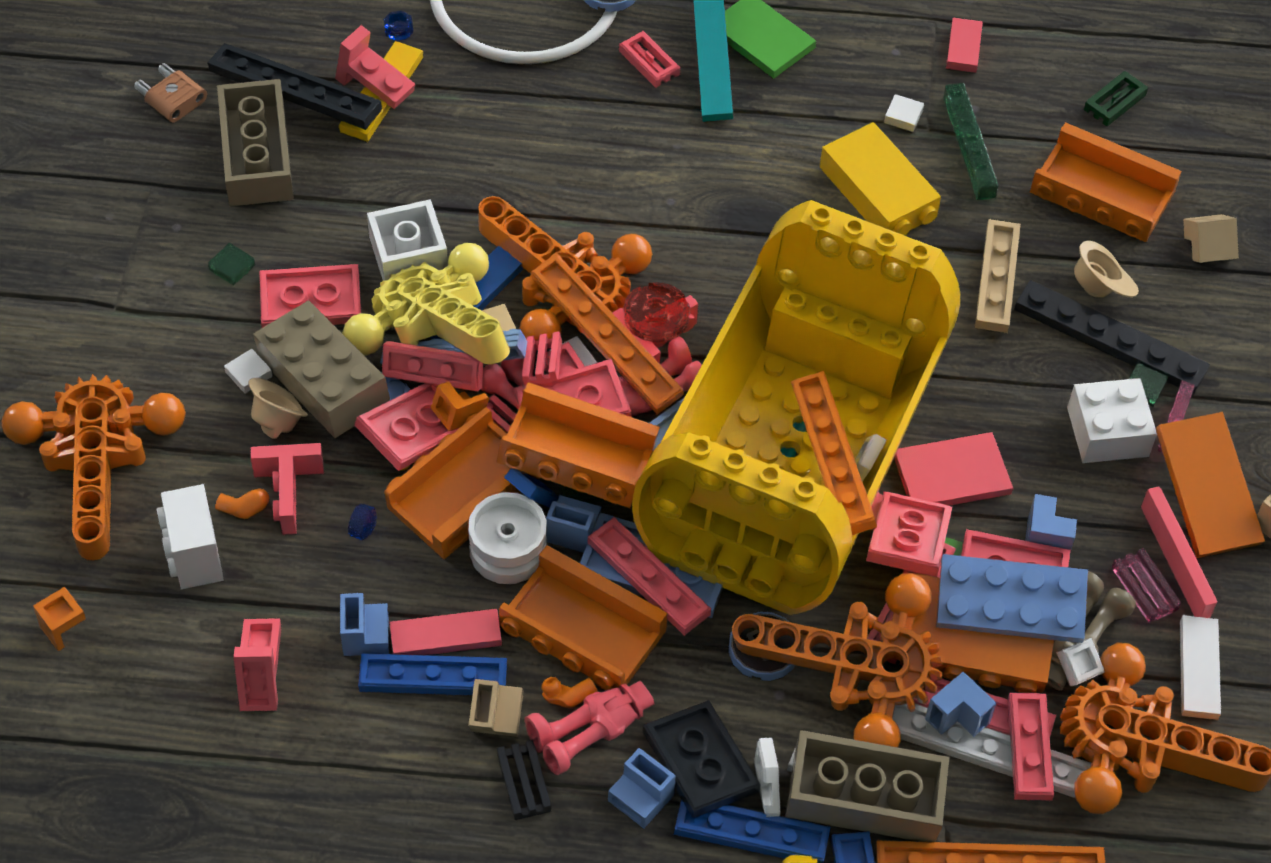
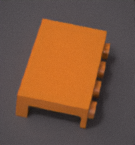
[1030,122,1182,242]
[496,382,660,508]
[384,407,540,559]
[499,545,668,690]
[900,573,1054,693]

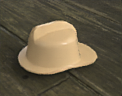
[1074,240,1139,298]
[248,378,308,439]

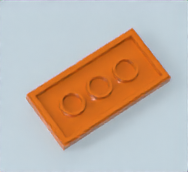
[1155,412,1265,558]

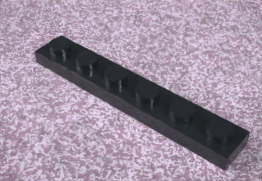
[207,43,382,130]
[1014,280,1210,395]

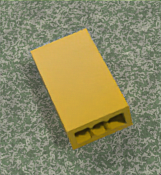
[820,122,941,236]

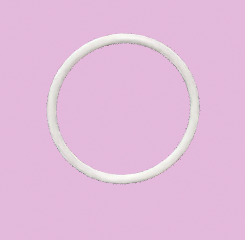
[430,0,617,64]

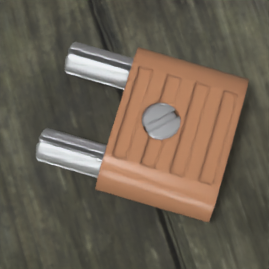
[134,63,207,123]

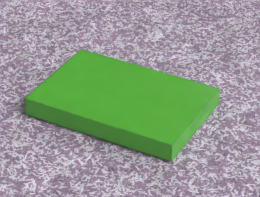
[725,0,816,79]

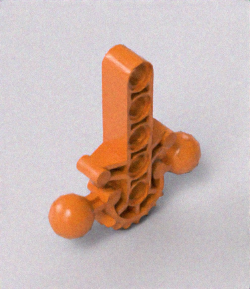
[478,196,653,349]
[1,374,186,561]
[732,573,943,748]
[1060,642,1271,814]

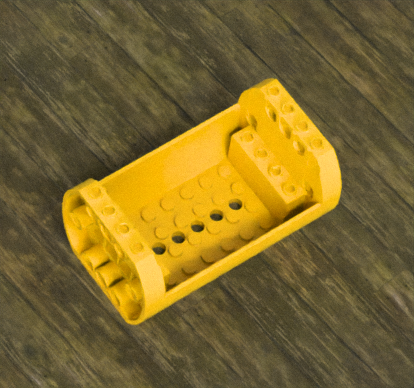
[632,200,960,615]

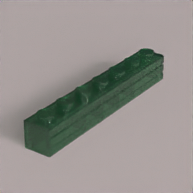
[943,83,999,200]

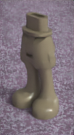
[1047,571,1136,690]

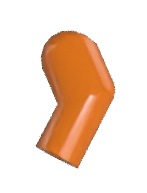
[215,488,269,519]
[541,677,598,708]

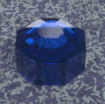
[383,11,413,41]
[348,504,377,540]

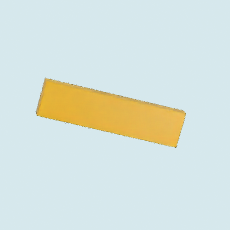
[339,41,423,142]

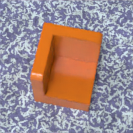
[431,381,489,432]
[33,587,86,651]

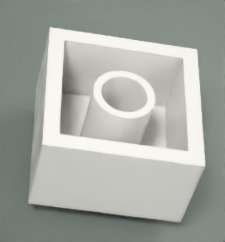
[367,199,448,281]
[1067,378,1157,463]
[157,484,224,589]

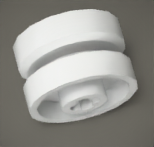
[468,492,547,584]

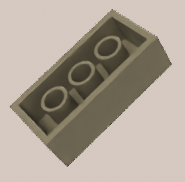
[217,79,294,206]
[253,300,390,438]
[785,730,949,842]

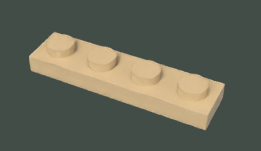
[975,219,1021,333]

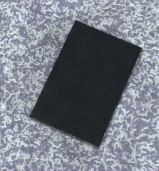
[643,700,761,818]

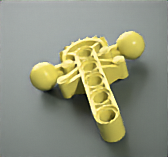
[342,243,510,364]

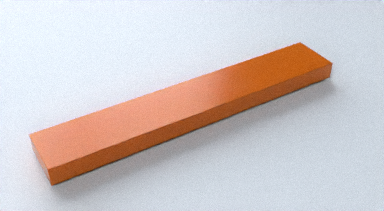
[531,253,684,415]
[791,371,877,535]
[875,841,1105,863]

